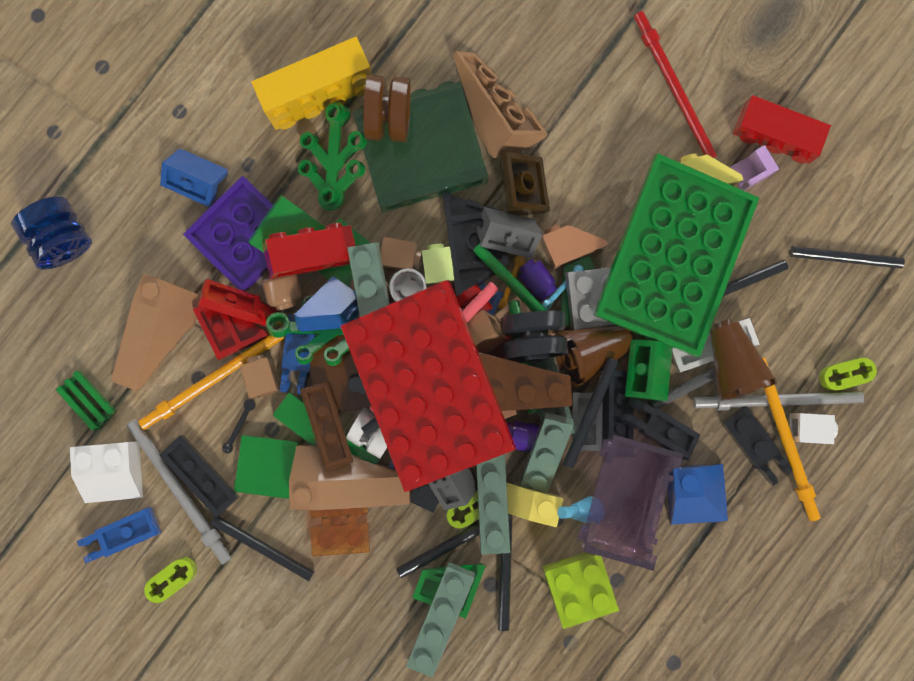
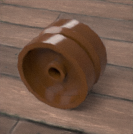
[363,75,411,142]

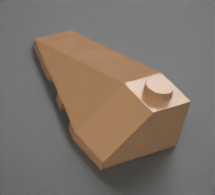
[453,51,548,158]
[111,273,200,391]
[289,445,410,510]

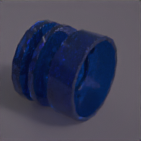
[11,196,92,270]

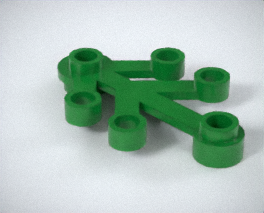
[298,102,367,211]
[266,295,360,366]

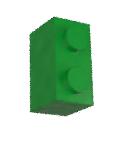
[625,340,673,401]

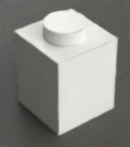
[790,413,838,444]

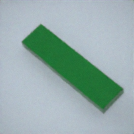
[272,393,380,465]

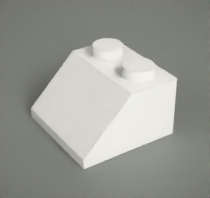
[70,441,143,503]

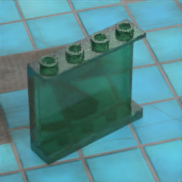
[353,81,488,213]

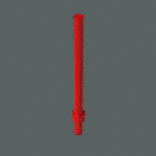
[634,11,717,158]

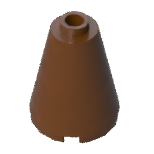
[711,319,777,402]
[555,325,635,386]

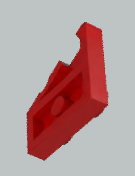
[193,306,267,361]

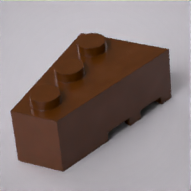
[478,352,572,411]

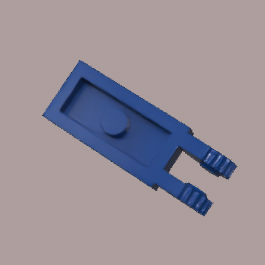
[280,314,316,394]
[77,507,162,564]

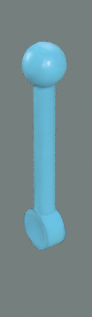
[542,264,584,311]

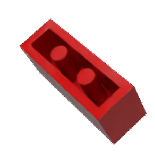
[733,95,831,164]
[263,223,356,279]

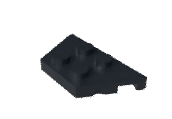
[443,192,509,298]

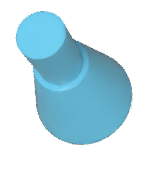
[557,496,603,525]

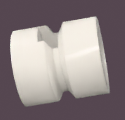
[389,268,427,302]
[346,407,387,459]

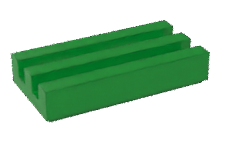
[55,370,117,431]

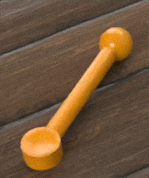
[498,255,526,310]

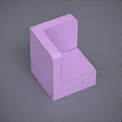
[730,145,779,191]

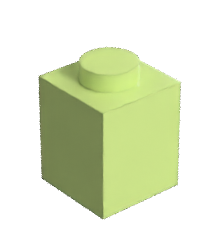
[422,244,454,288]

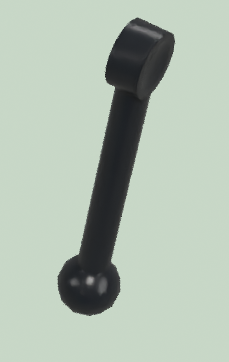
[222,399,256,454]

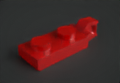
[198,279,280,326]

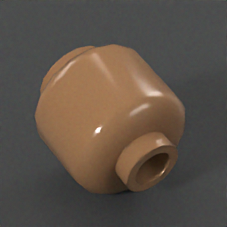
[262,274,303,311]

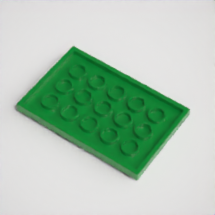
[593,153,760,357]

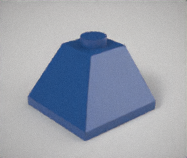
[666,464,728,525]

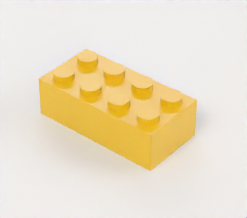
[251,36,372,130]

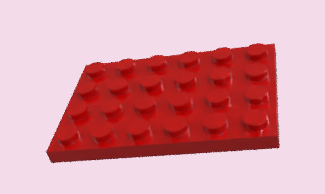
[341,280,517,492]

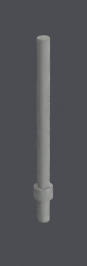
[693,392,864,411]
[127,419,232,565]

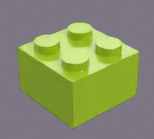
[542,549,619,629]

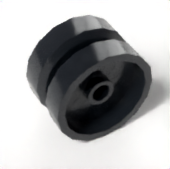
[500,311,568,361]

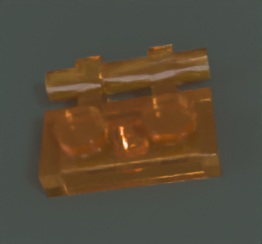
[310,507,370,557]

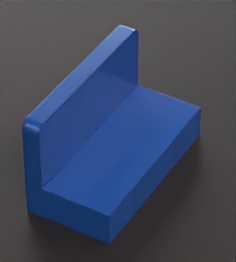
[160,149,228,207]

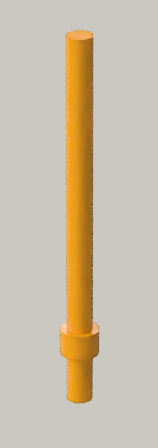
[138,328,286,430]
[762,357,821,521]

